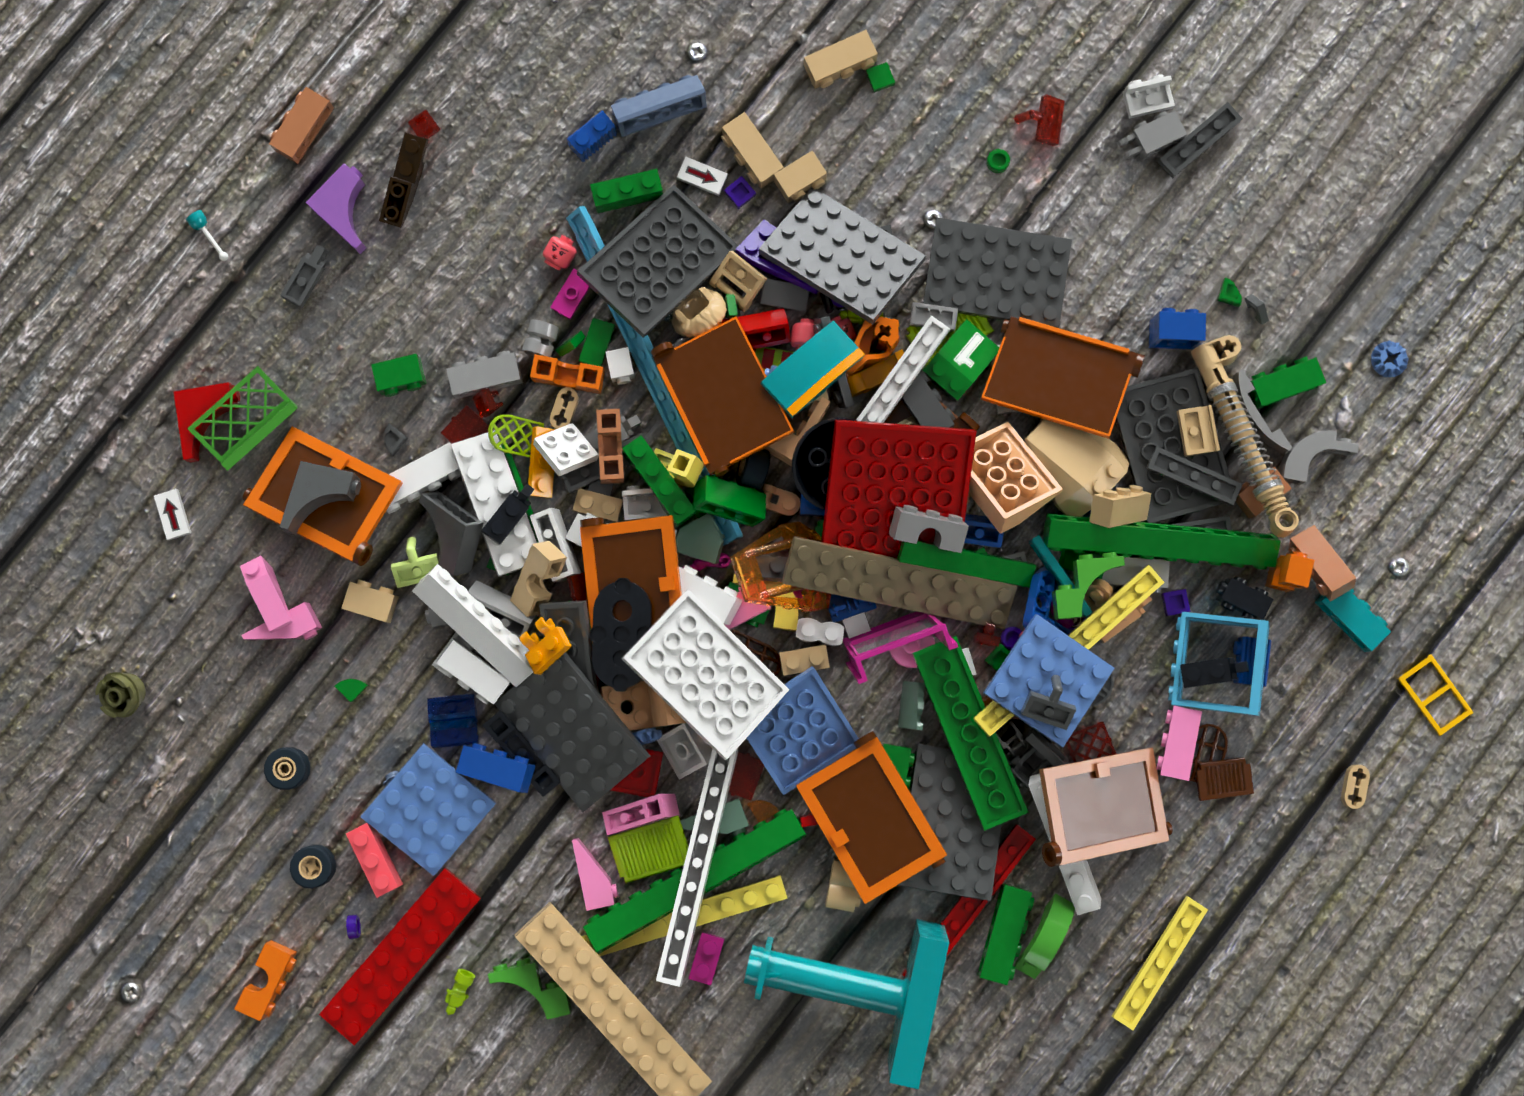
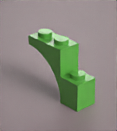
[1052,552,1125,620]
[488,958,572,1020]

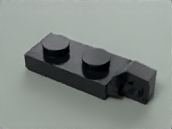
[481,484,534,546]
[1180,657,1249,688]

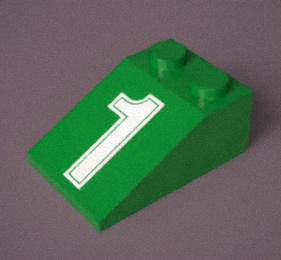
[922,319,999,401]

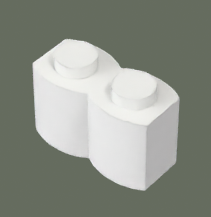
[795,618,845,646]

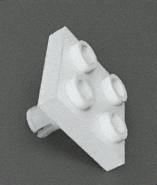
[533,423,599,476]

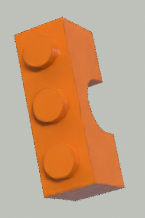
[530,354,605,394]
[1265,551,1315,592]
[234,940,297,1021]

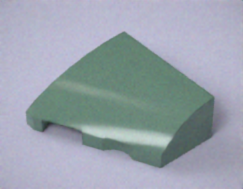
[898,681,925,730]

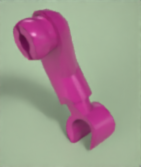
[682,553,731,571]

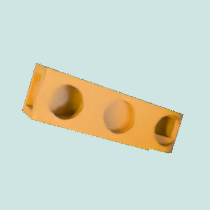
[847,349,904,397]

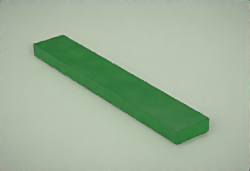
[897,540,1036,588]

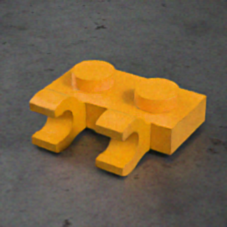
[519,617,572,675]

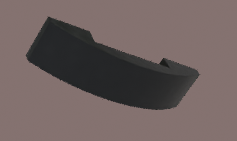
[482,710,561,797]

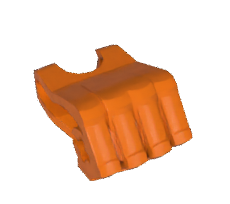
[845,316,900,379]

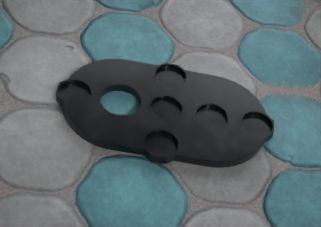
[590,578,652,692]

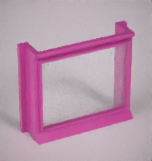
[843,611,958,684]

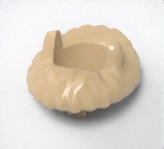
[671,287,727,338]

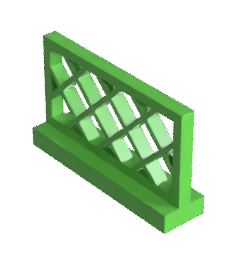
[187,366,298,471]

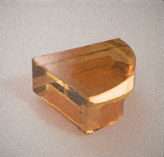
[747,800,779,822]

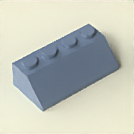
[611,75,707,137]

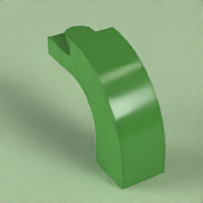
[1015,893,1075,979]

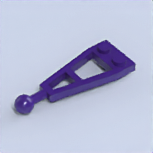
[735,219,843,307]

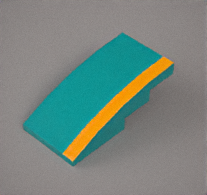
[760,320,865,418]

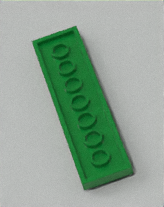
[912,636,1029,831]

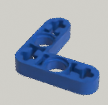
[1023,570,1072,635]

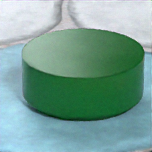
[986,149,1010,173]

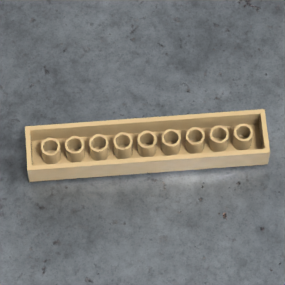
[514,902,712,1096]

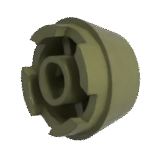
[95,672,146,718]

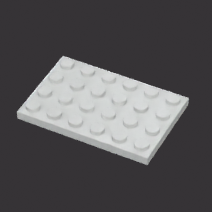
[622,589,789,760]

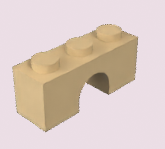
[510,541,567,617]

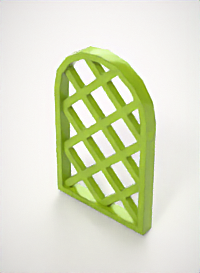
[488,414,544,458]

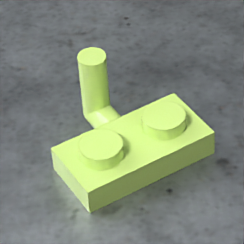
[391,537,441,588]

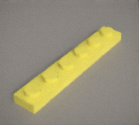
[1112,896,1208,1030]

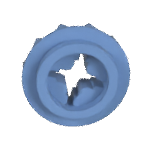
[1371,340,1409,377]
[632,728,662,745]

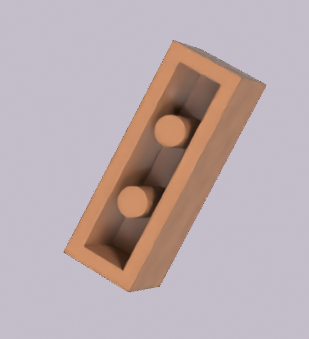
[269,87,334,164]
[1288,525,1356,602]

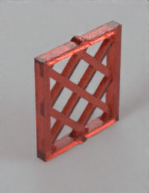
[1066,721,1116,762]

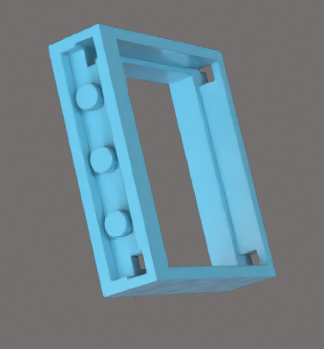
[1168,612,1270,716]

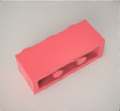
[346,823,403,898]

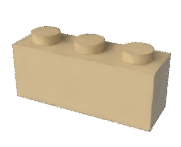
[804,30,878,89]
[721,112,784,189]
[1089,485,1152,528]

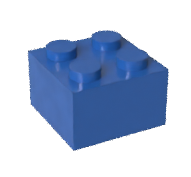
[1149,308,1206,350]

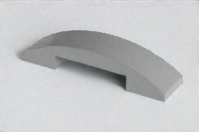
[1233,369,1292,453]

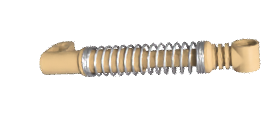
[1191,335,1299,538]

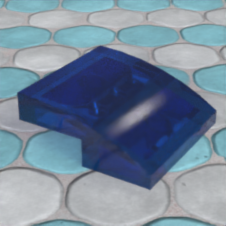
[427,694,479,749]

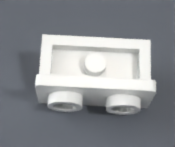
[1123,74,1175,119]
[622,486,667,521]

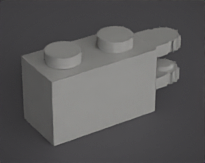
[1117,110,1187,160]

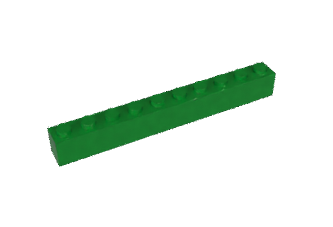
[1042,514,1281,570]
[583,809,806,954]

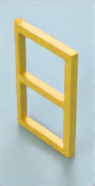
[1397,654,1473,736]

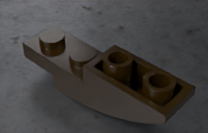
[379,132,429,228]

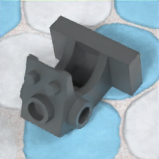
[1009,728,1069,789]

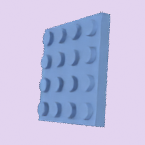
[983,614,1114,747]
[747,666,859,795]
[361,743,496,876]

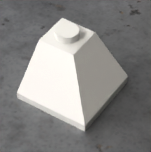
[657,723,712,780]

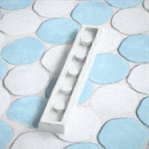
[856,316,950,423]

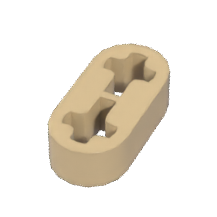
[550,387,579,429]
[1341,765,1370,809]

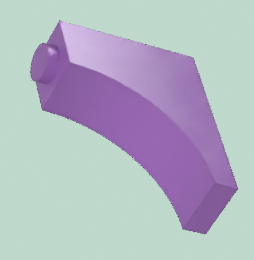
[306,163,366,254]

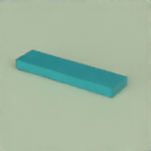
[1029,535,1093,618]

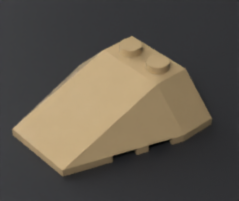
[1024,419,1129,517]

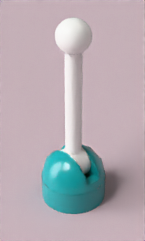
[186,210,228,261]

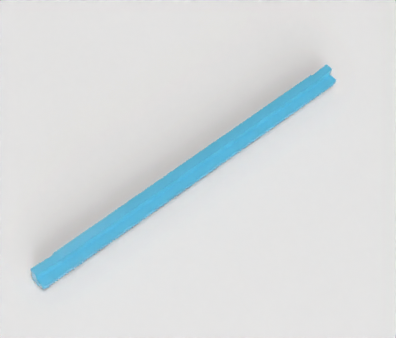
[566,206,743,546]

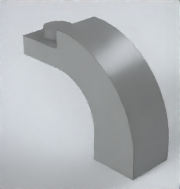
[1278,431,1359,485]

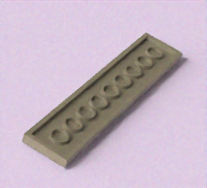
[782,536,1017,630]

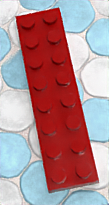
[319,868,481,1046]

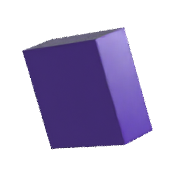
[724,176,756,209]
[1161,589,1191,616]

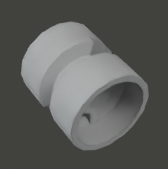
[521,319,559,357]

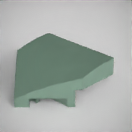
[676,513,726,564]

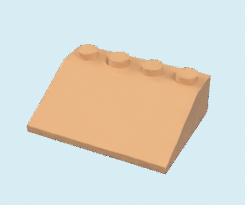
[969,422,1063,534]

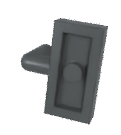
[1021,675,1076,730]

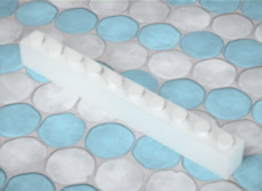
[656,748,738,987]

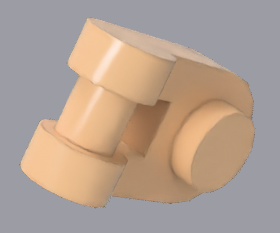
[762,484,800,516]
[1084,579,1113,614]

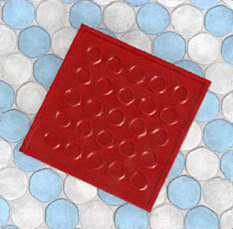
[821,420,977,558]

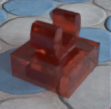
[408,110,440,139]
[473,388,503,419]
[973,623,1001,647]

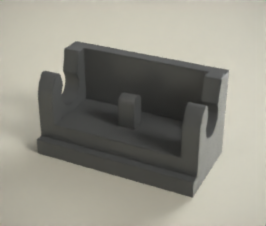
[760,279,809,312]

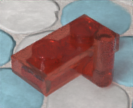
[1014,94,1065,146]

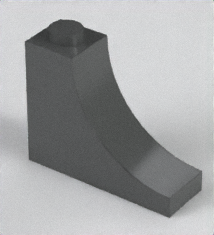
[279,461,361,536]
[419,491,483,576]

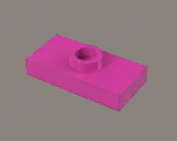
[550,268,590,320]

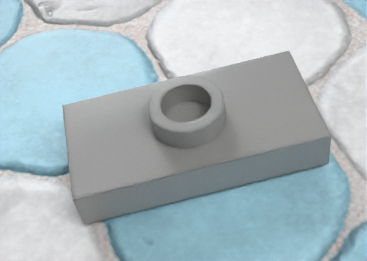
[909,302,958,332]

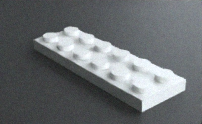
[451,430,537,577]

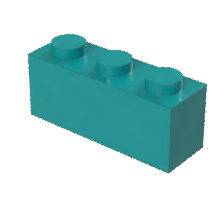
[1314,589,1391,652]

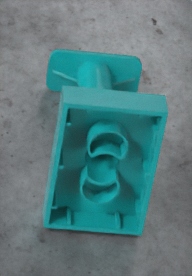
[744,919,949,1089]

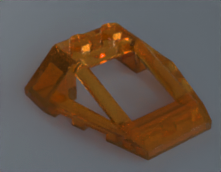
[730,522,831,613]

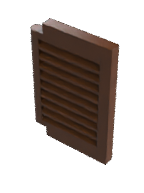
[1195,757,1254,801]

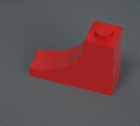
[173,382,240,463]

